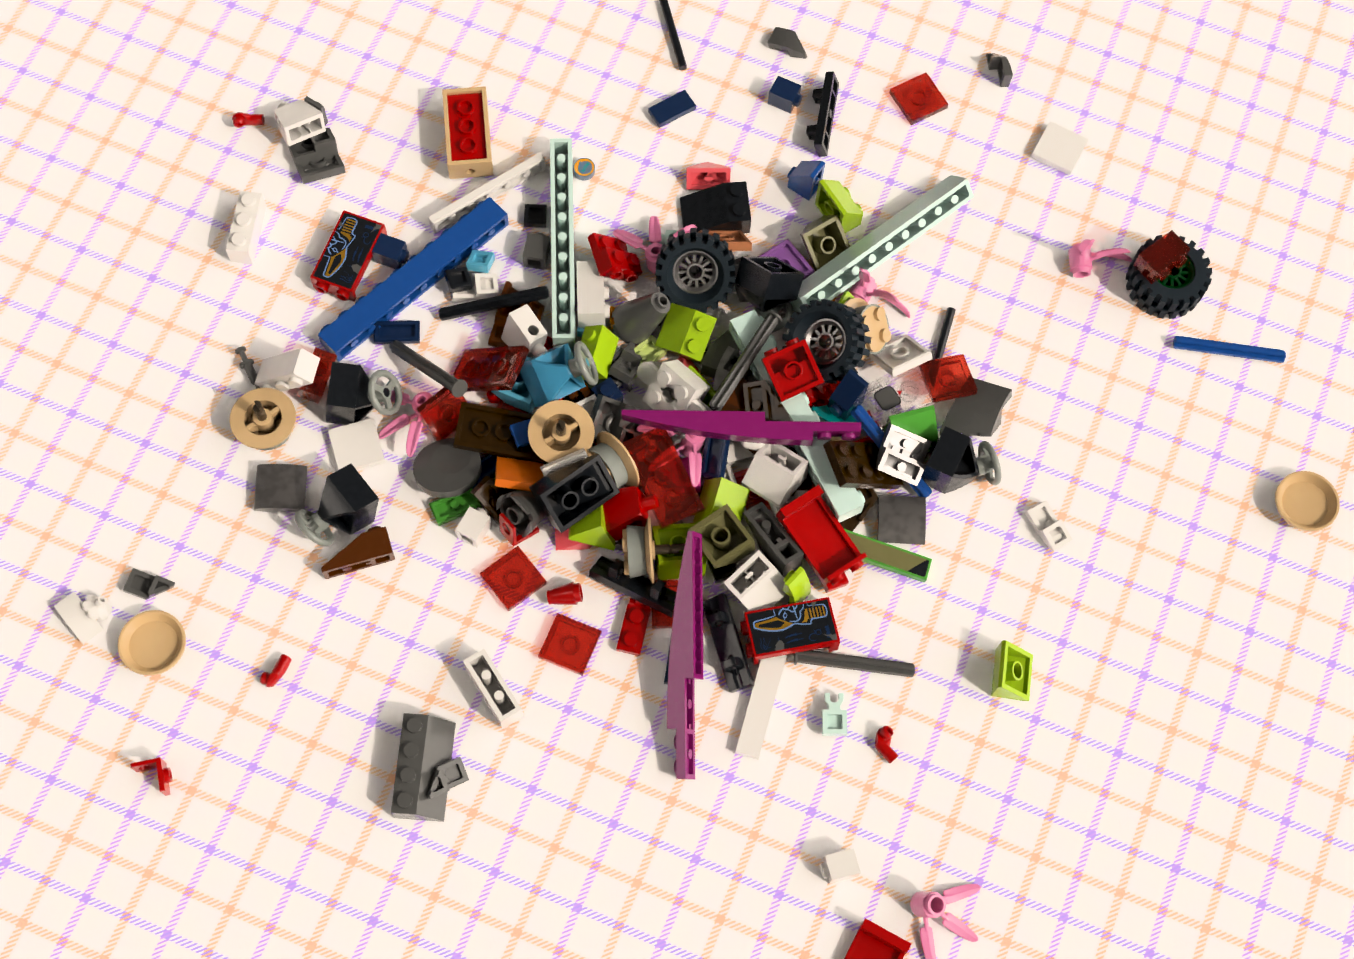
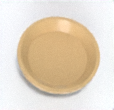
[1275,471,1340,532]
[118,610,186,676]

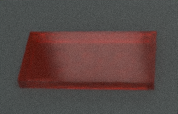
[452,345,530,392]
[622,428,705,529]

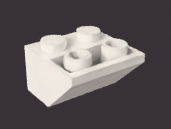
[742,444,808,508]
[724,550,786,611]

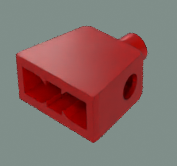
[603,486,659,541]

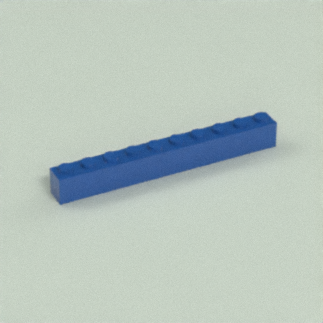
[318,197,509,362]

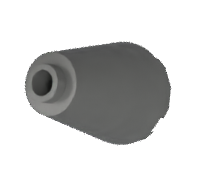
[611,292,670,345]
[496,490,546,537]

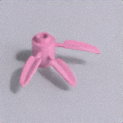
[612,216,697,274]
[1068,239,1132,278]
[849,267,911,318]
[379,390,441,457]
[636,425,706,487]
[910,884,981,959]

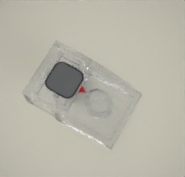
[863,366,941,431]

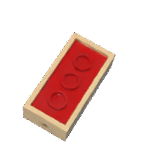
[442,86,494,179]

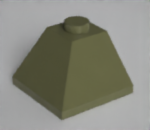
[800,215,850,271]
[687,504,755,569]

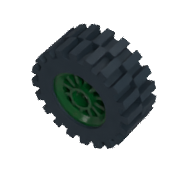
[1125,234,1213,319]

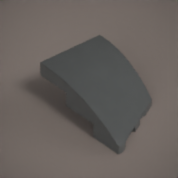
[288,128,346,184]
[940,377,1012,437]
[590,394,652,455]

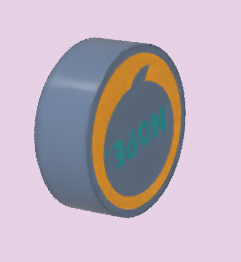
[573,158,595,181]

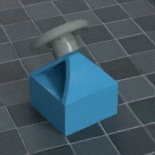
[517,341,598,407]

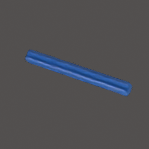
[1173,336,1286,363]
[850,405,932,498]

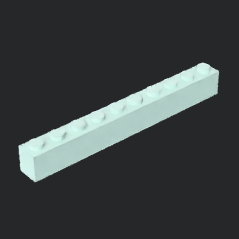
[550,138,576,350]
[790,175,974,313]
[729,309,865,523]

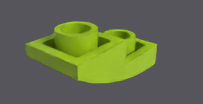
[783,566,811,604]

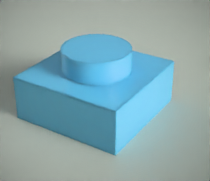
[466,250,495,273]

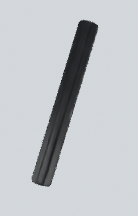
[439,286,549,321]

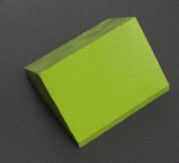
[692,477,750,523]
[569,505,615,551]
[991,640,1033,701]

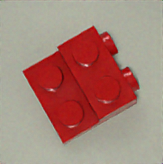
[587,233,643,282]
[761,337,824,402]

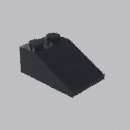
[680,181,751,234]
[529,453,620,533]

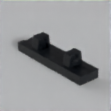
[806,71,839,157]
[589,556,676,618]
[703,593,754,693]

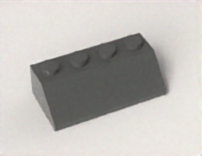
[391,713,456,822]

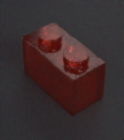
[1133,230,1191,284]
[296,347,337,404]

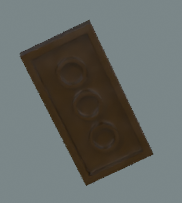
[453,402,547,464]
[823,440,904,489]

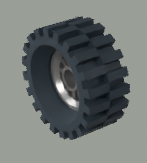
[655,228,736,313]
[782,299,871,384]

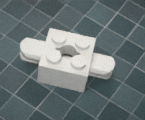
[637,359,713,411]

